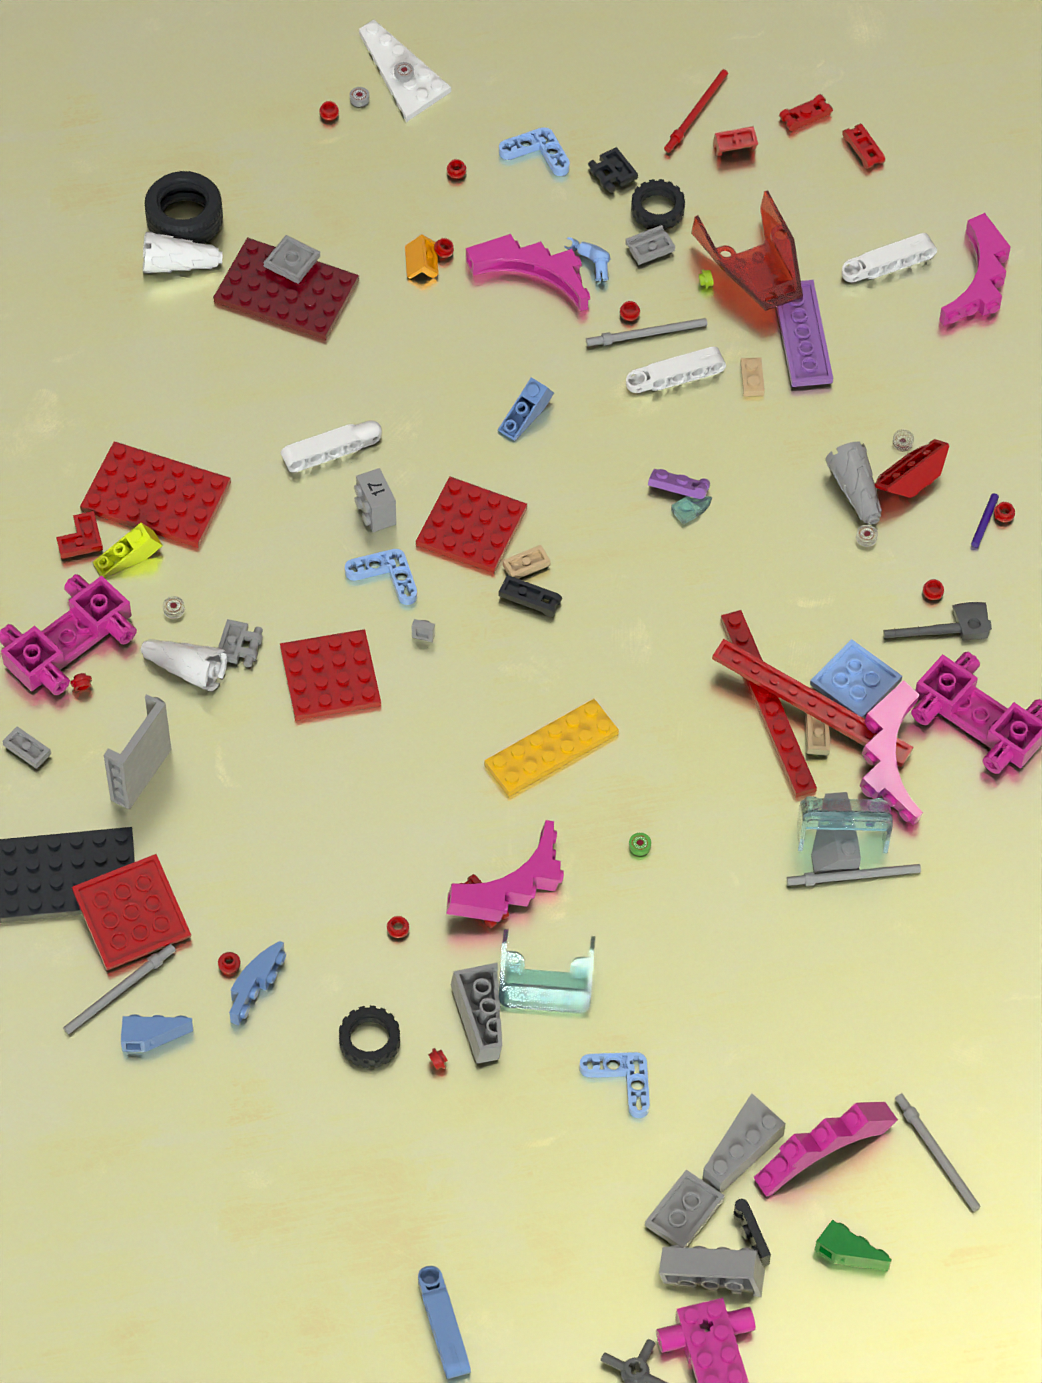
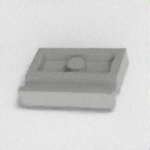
[625,225,675,265]

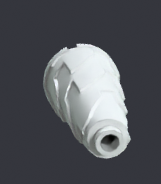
[143,232,223,274]
[141,639,227,691]

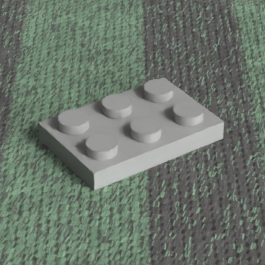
[644,1170,725,1248]

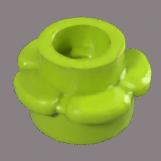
[698,269,714,289]

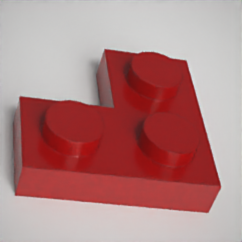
[56,511,103,559]

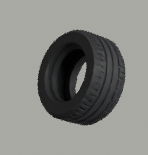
[144,171,223,244]

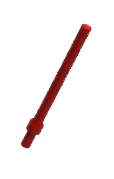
[664,69,728,153]

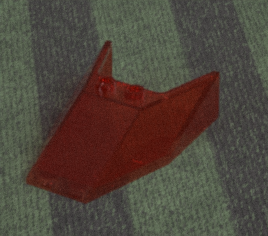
[691,190,803,311]

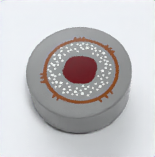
[394,62,414,82]
[350,87,370,107]

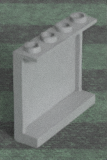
[104,694,172,810]

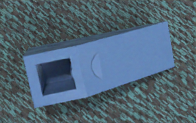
[498,377,554,441]
[121,1014,193,1052]

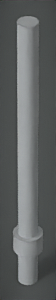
[586,318,707,346]
[786,864,921,886]
[63,944,176,1035]
[895,1093,981,1212]

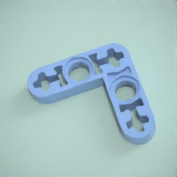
[499,127,570,176]
[345,549,417,605]
[579,1052,650,1118]

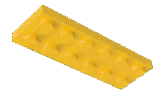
[484,699,619,797]

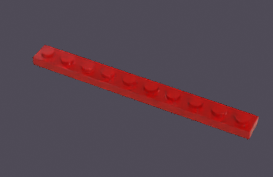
[720,610,817,798]
[712,639,914,767]

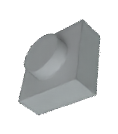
[412,619,435,643]

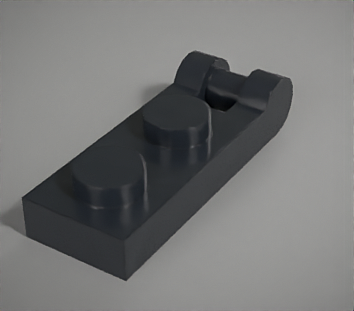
[498,575,562,617]
[733,1199,771,1266]

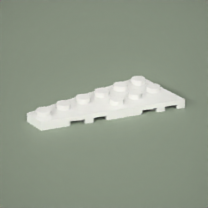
[359,19,451,122]

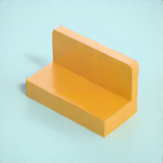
[405,234,439,279]

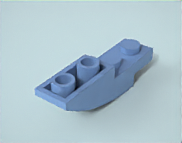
[229,941,287,1025]

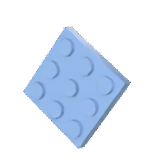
[810,639,903,719]

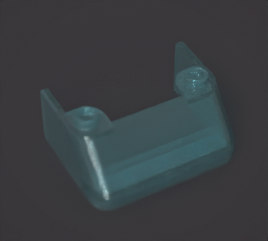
[797,796,893,853]
[499,929,596,1013]

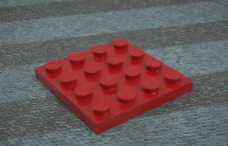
[416,476,528,573]
[280,629,381,721]
[72,854,191,971]

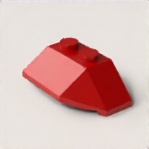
[874,439,950,498]

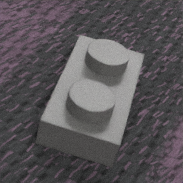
[2,726,51,769]

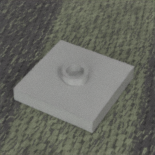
[264,235,321,284]

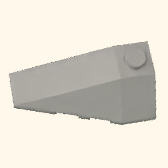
[811,792,861,874]

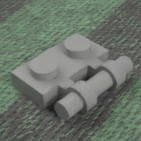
[218,619,263,667]

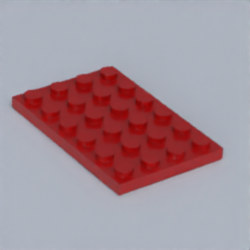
[80,441,231,548]

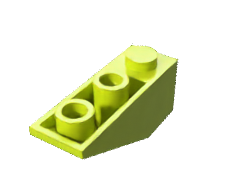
[92,523,163,578]

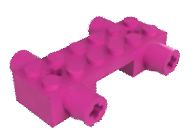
[0,574,137,695]
[911,651,1042,774]
[656,1298,756,1383]

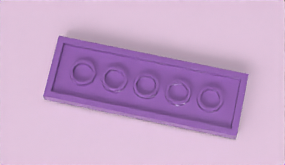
[773,280,833,387]

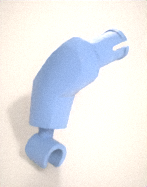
[564,237,611,281]

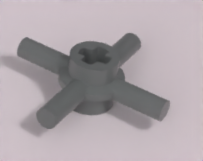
[600,1339,668,1383]

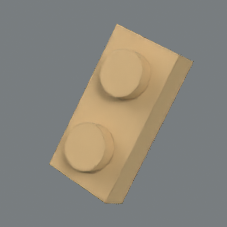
[740,357,765,396]
[502,545,551,579]
[805,714,830,755]

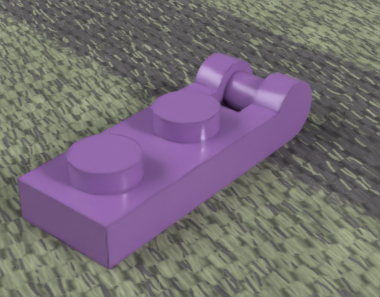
[648,469,710,499]

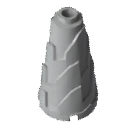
[825,442,882,525]

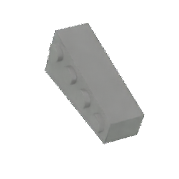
[450,963,502,1064]
[702,1093,786,1193]
[659,1245,765,1297]

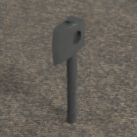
[883,602,992,640]

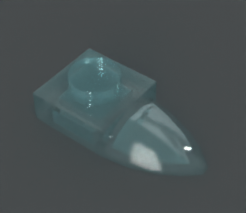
[671,496,712,524]

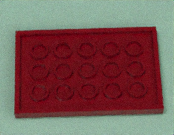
[213,237,359,340]

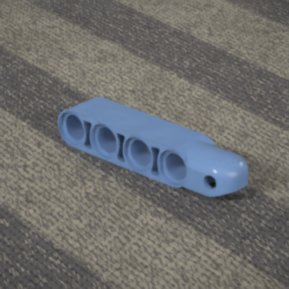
[418,1266,471,1379]

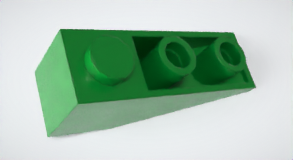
[815,1220,892,1271]

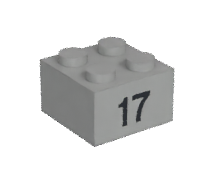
[354,468,396,532]

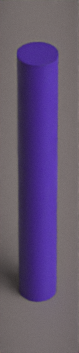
[971,493,999,547]

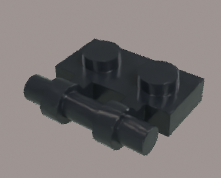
[588,147,638,193]

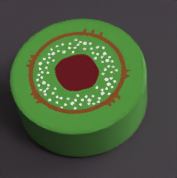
[629,833,651,856]

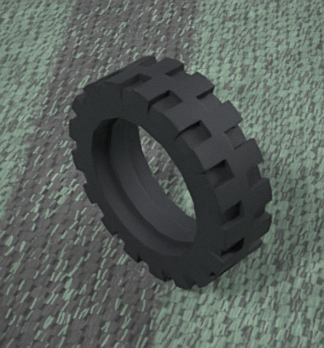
[631,179,685,230]
[339,1005,400,1068]

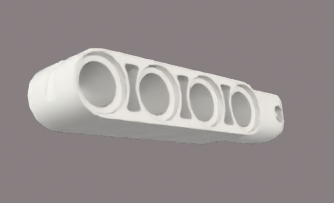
[841,233,937,283]
[626,346,726,393]
[281,420,382,472]

